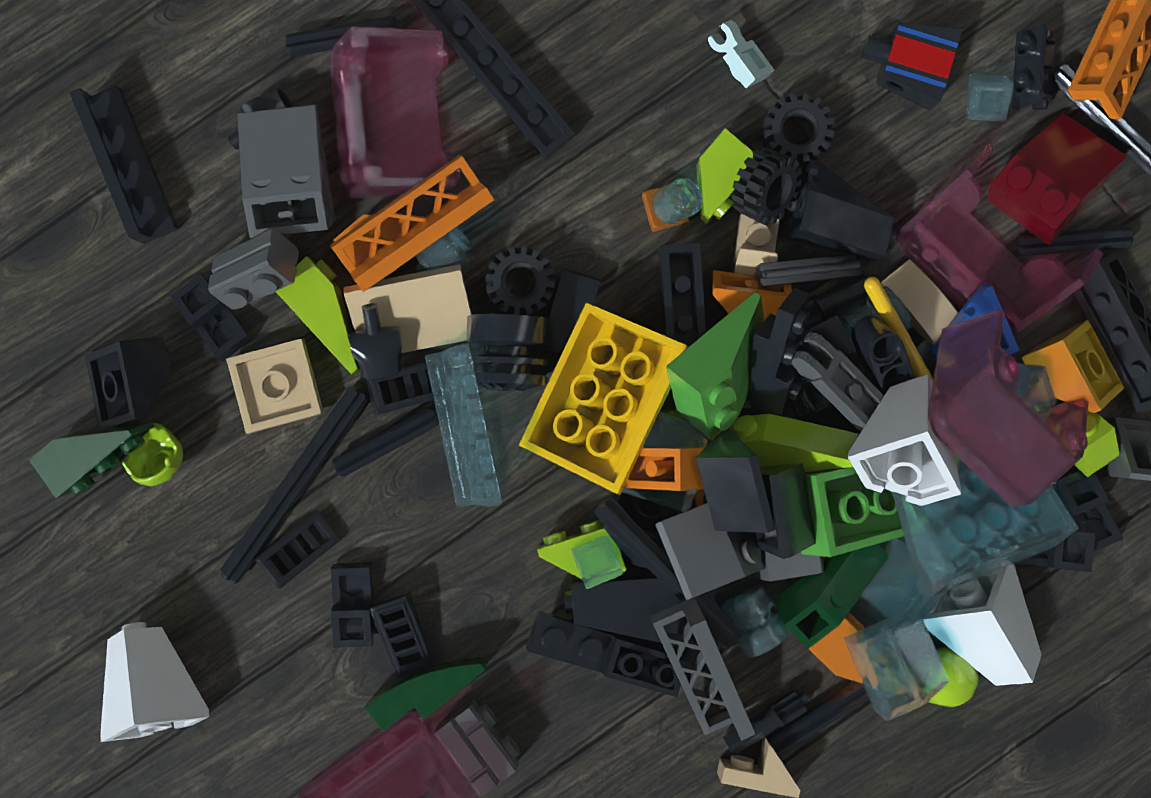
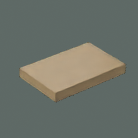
[344,264,472,353]

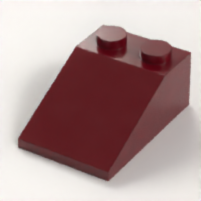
[987,113,1127,245]

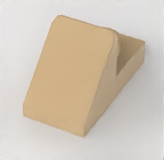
[731,214,779,275]
[717,737,800,798]

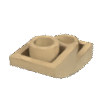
[881,259,958,346]

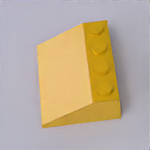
[519,303,689,495]

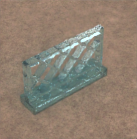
[425,343,502,507]

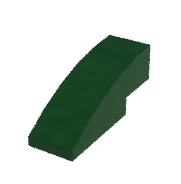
[364,657,488,732]

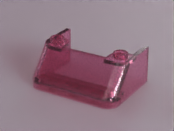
[897,143,1103,336]
[928,309,1089,507]
[297,712,476,798]

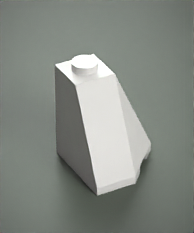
[848,374,961,506]
[919,558,1042,686]
[101,622,209,742]

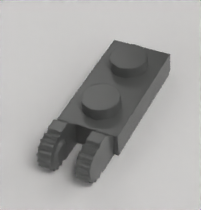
[791,332,884,433]

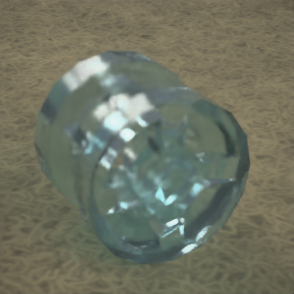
[653,178,702,224]

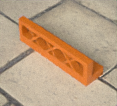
[1067,0,1151,119]
[330,155,494,292]

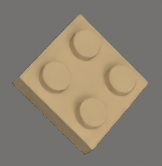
[226,339,324,434]

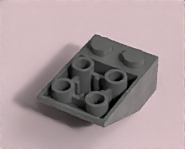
[237,104,336,238]

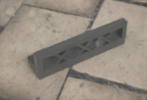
[650,597,755,741]

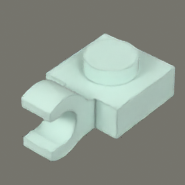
[708,20,775,88]

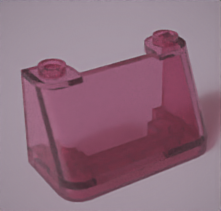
[331,27,460,198]

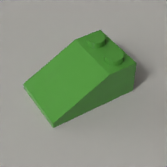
[666,292,765,440]
[801,467,927,557]

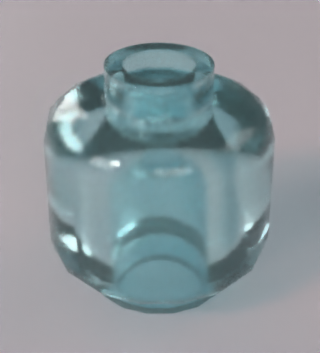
[416,227,473,272]

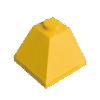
[1022,319,1124,413]

